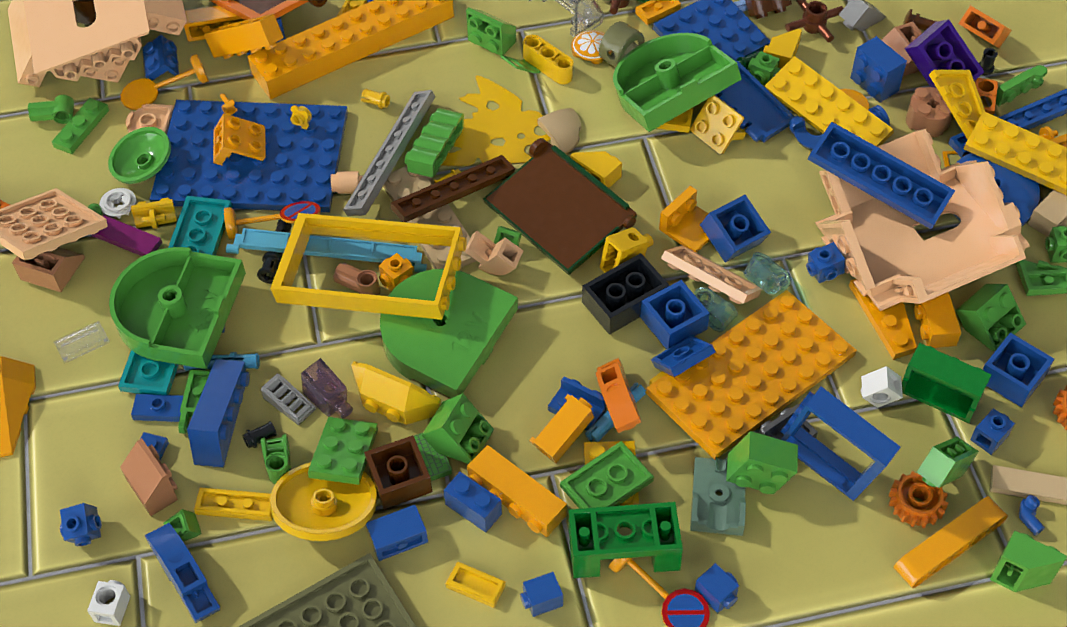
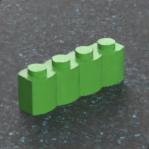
[405,108,464,178]

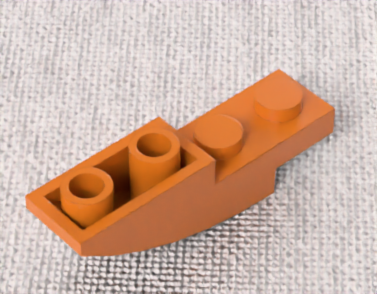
[595,358,641,433]

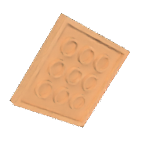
[0,188,108,260]

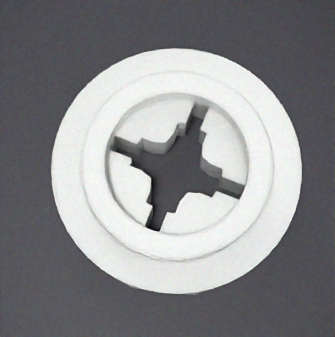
[99,188,137,219]

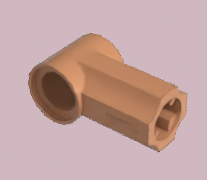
[333,263,380,295]

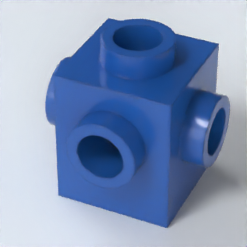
[806,242,845,284]
[60,503,102,546]

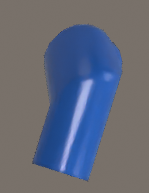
[1019,495,1045,536]

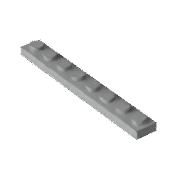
[343,90,436,216]

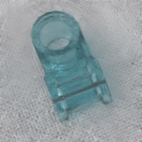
[744,252,792,294]
[694,287,738,332]

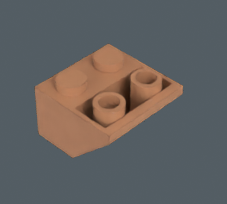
[882,22,922,76]
[12,247,85,292]
[120,438,178,516]

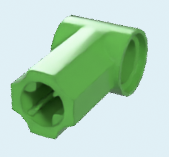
[28,95,74,124]

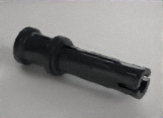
[257,219,292,284]

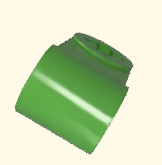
[261,434,291,484]

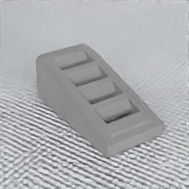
[261,373,316,425]

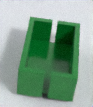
[902,343,991,424]

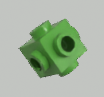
[748,51,781,86]
[1045,226,1067,263]

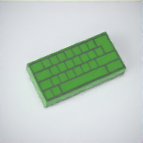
[414,433,452,481]

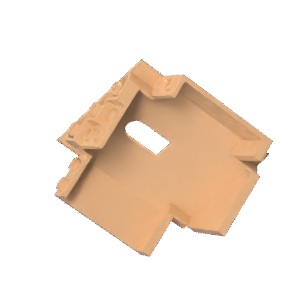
[8,0,187,87]
[815,129,1030,311]

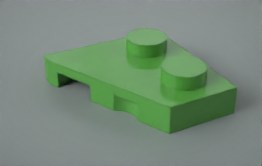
[1015,260,1067,296]

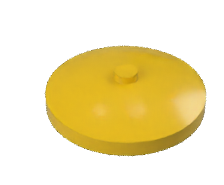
[270,462,377,541]

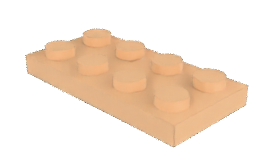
[661,245,763,304]

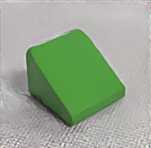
[163,509,201,542]

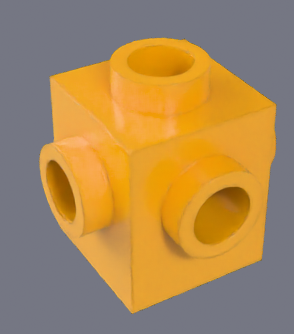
[379,253,414,292]

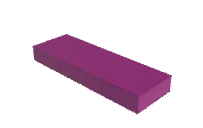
[92,215,162,256]

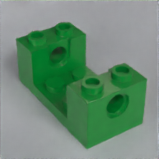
[568,502,683,578]

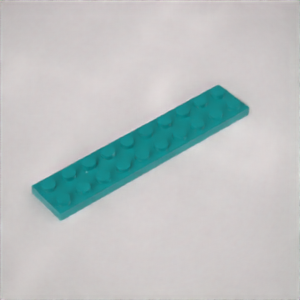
[118,196,232,395]

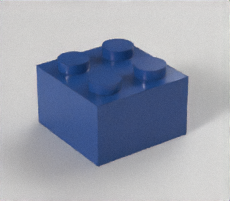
[850,36,907,103]
[700,194,771,263]
[640,280,710,349]
[983,332,1054,408]

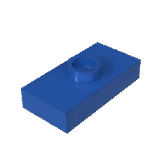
[131,394,183,422]

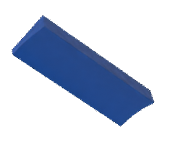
[807,122,955,229]

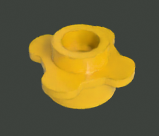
[290,105,312,129]

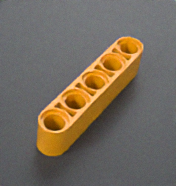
[894,496,1008,588]

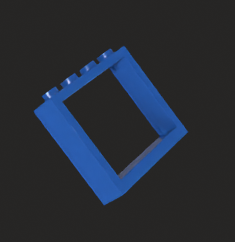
[780,387,901,501]

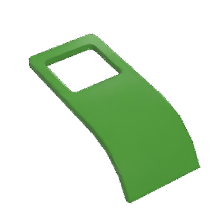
[500,55,540,74]

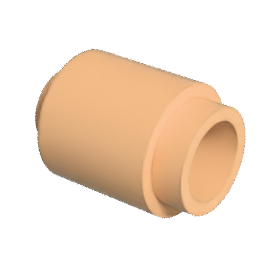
[331,171,363,194]

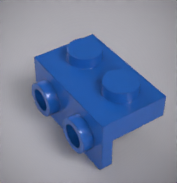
[142,35,179,81]

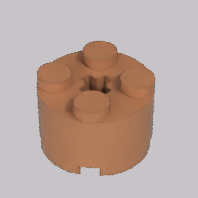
[906,87,953,138]

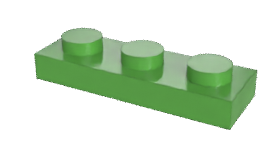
[52,98,109,154]

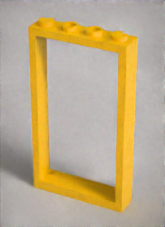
[270,213,467,320]

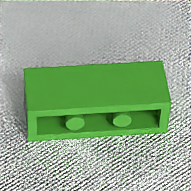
[916,437,979,488]

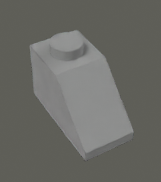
[839,0,886,32]

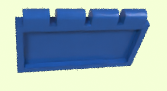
[715,60,795,143]

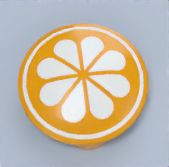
[571,30,612,64]

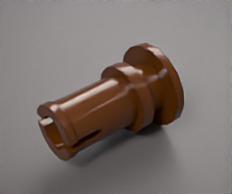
[903,9,937,31]

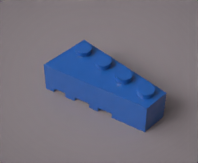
[187,359,250,468]

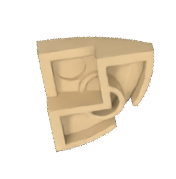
[538,108,581,155]

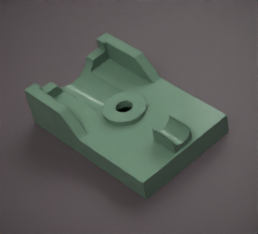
[690,457,746,536]

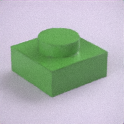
[494,226,522,247]

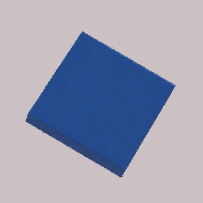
[651,335,716,377]

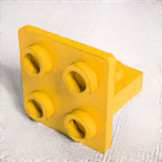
[690,95,747,154]

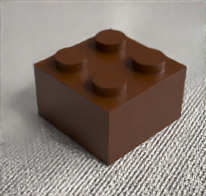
[364,435,433,510]

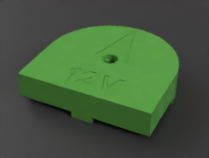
[613,33,742,132]
[109,247,246,369]
[380,269,518,398]

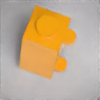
[529,394,594,464]

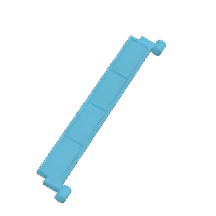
[226,228,427,273]

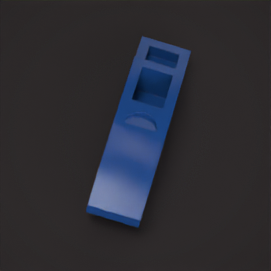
[145,523,220,624]

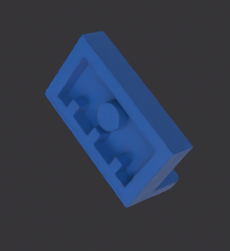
[548,376,606,431]

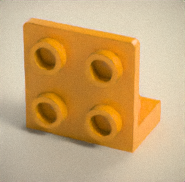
[213,113,266,165]
[659,186,710,253]

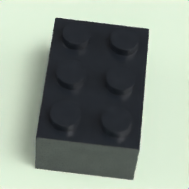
[582,253,669,335]

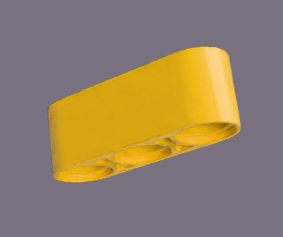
[523,34,574,84]

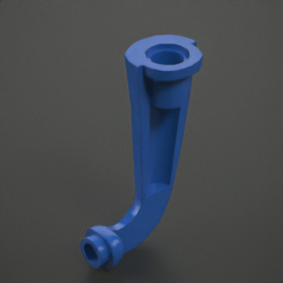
[789,105,890,150]

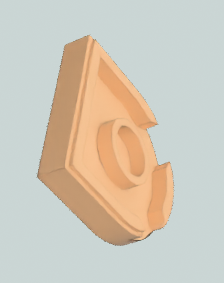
[126,104,174,135]

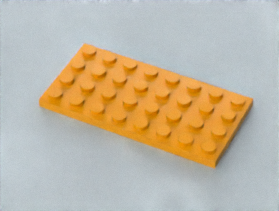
[646,290,857,460]

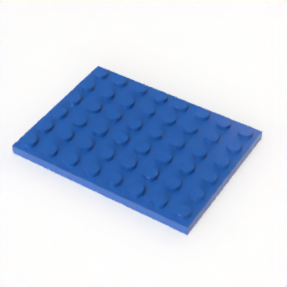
[150,100,348,213]

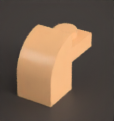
[465,231,523,275]

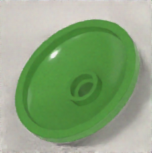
[108,127,171,184]

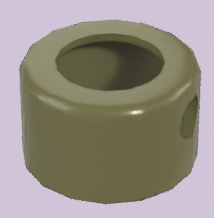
[599,21,645,67]

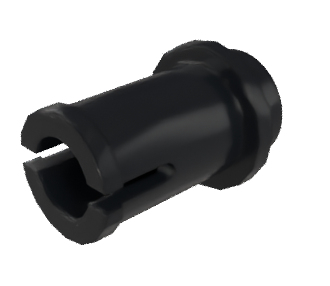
[979,48,998,76]
[242,421,277,448]

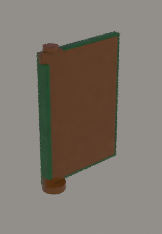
[483,138,637,275]

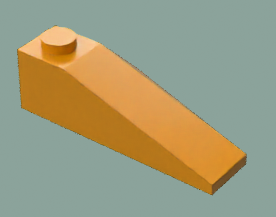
[0,356,36,457]

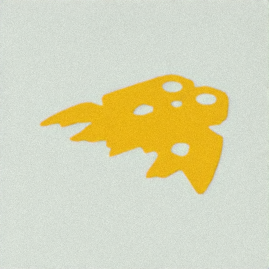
[441,75,551,166]

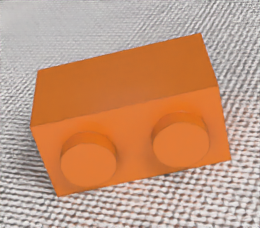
[958,5,1012,49]

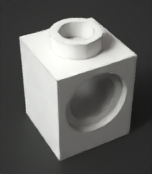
[861,366,903,408]
[87,580,130,626]

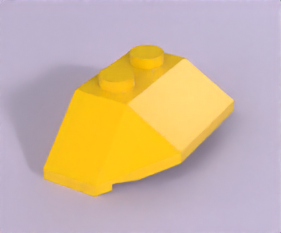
[351,361,441,425]

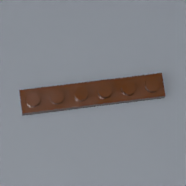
[391,155,515,222]

